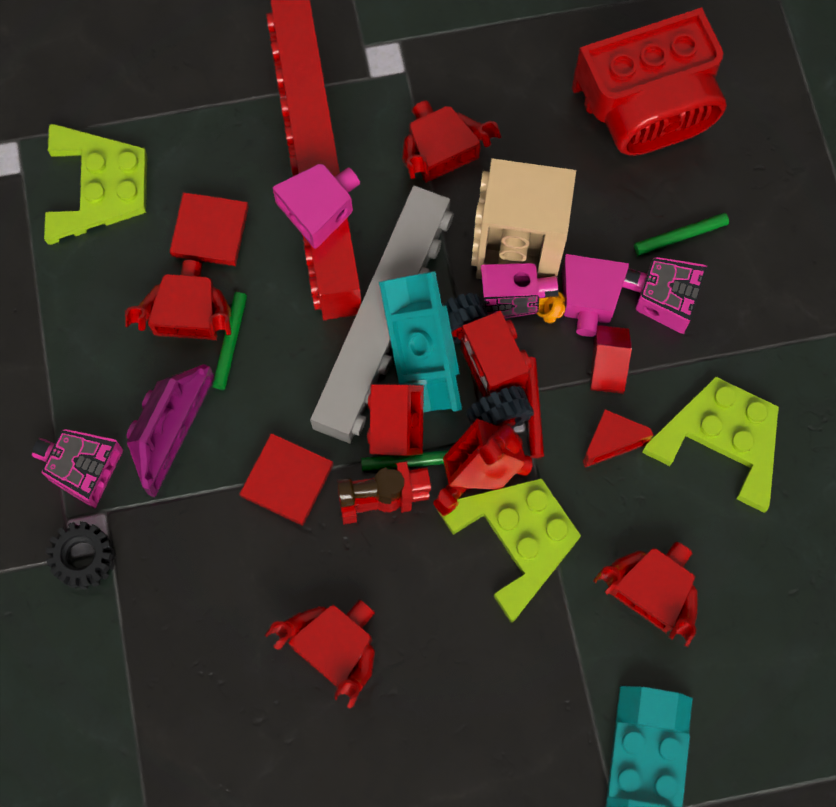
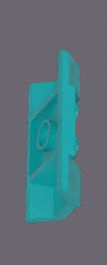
[379,271,462,413]
[605,686,693,807]

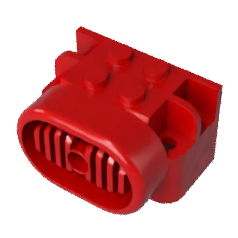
[572,7,727,156]

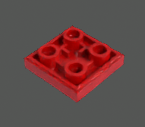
[169,192,249,266]
[240,433,334,526]

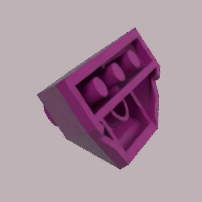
[127,364,214,498]

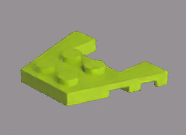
[44,125,147,244]
[642,377,778,513]
[436,479,581,623]

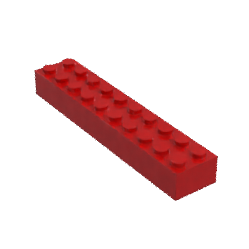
[266,0,361,320]

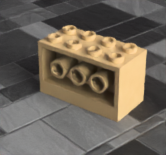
[471,158,576,279]

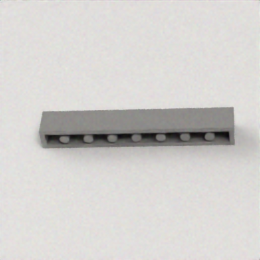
[310,185,454,444]

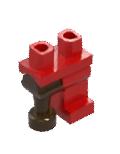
[337,462,431,525]

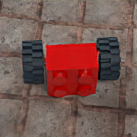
[441,293,534,430]

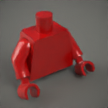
[402,101,502,183]
[125,260,231,340]
[433,419,533,516]
[593,542,698,647]
[265,600,375,708]

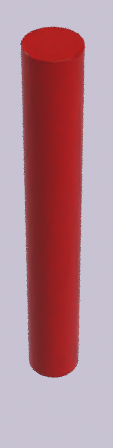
[525,357,544,458]

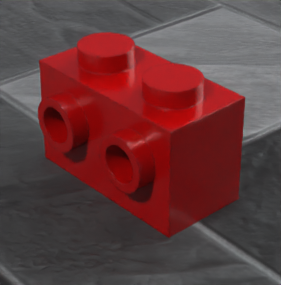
[367,384,424,456]

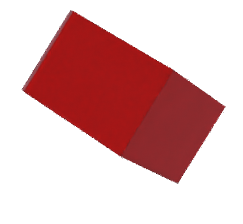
[590,325,632,394]
[583,409,653,468]

